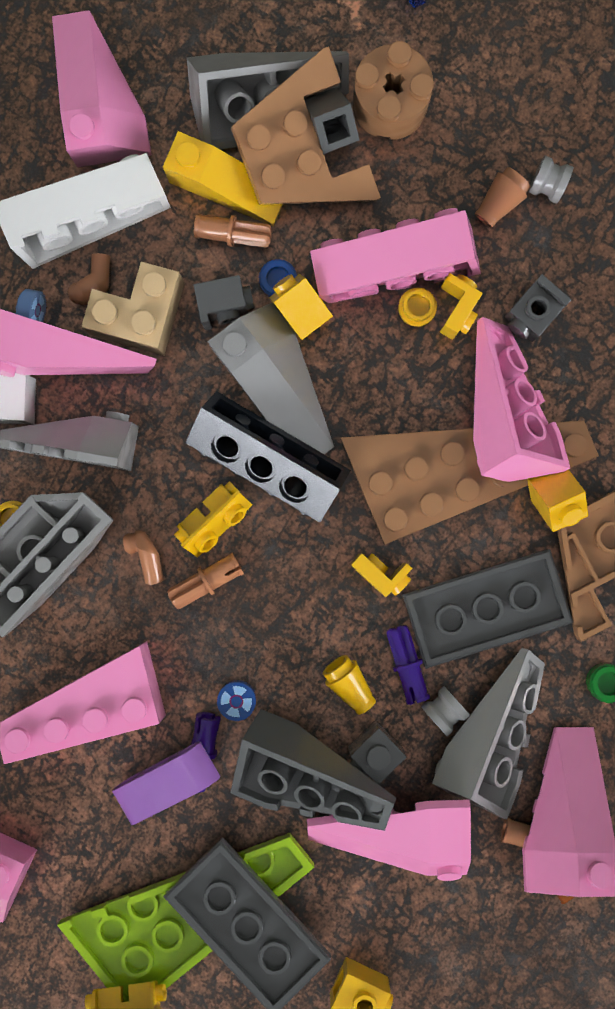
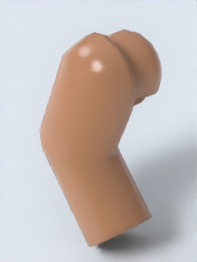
[68,253,111,305]
[123,530,164,585]

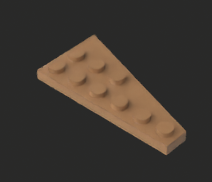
[340,420,599,545]

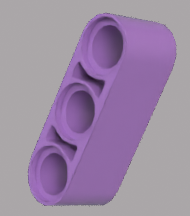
[112,741,221,825]

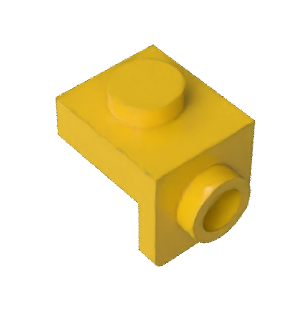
[440,273,483,340]

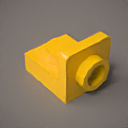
[349,553,413,597]

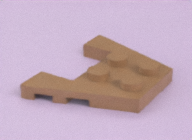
[231,46,381,205]
[557,490,615,642]

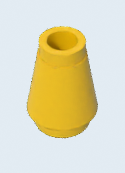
[322,655,376,715]

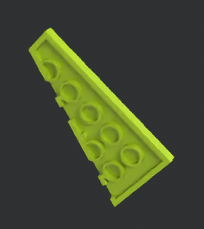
[57,833,314,1002]

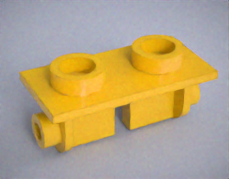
[174,481,253,558]
[85,980,167,1009]

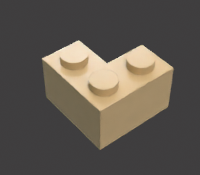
[81,262,185,356]

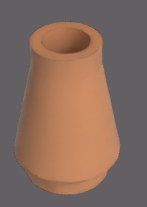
[474,167,531,228]

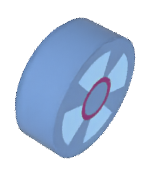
[16,289,46,322]

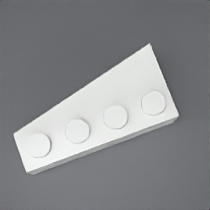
[0,153,171,269]

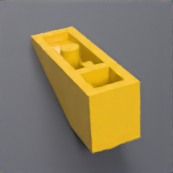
[163,131,283,227]

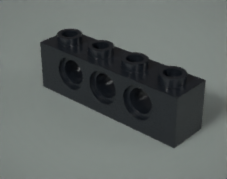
[185,391,351,522]

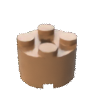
[353,41,434,140]

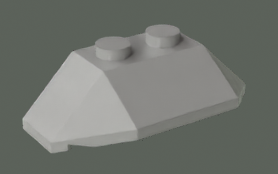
[0,492,114,638]

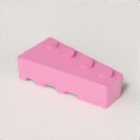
[310,208,481,303]
[0,641,166,764]

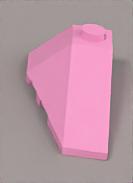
[52,10,152,167]
[0,309,157,377]
[307,800,471,881]

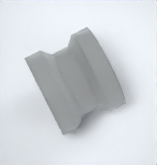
[528,155,574,204]
[421,686,470,736]

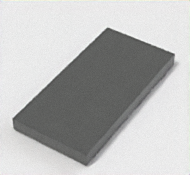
[402,549,573,669]
[163,837,331,1009]

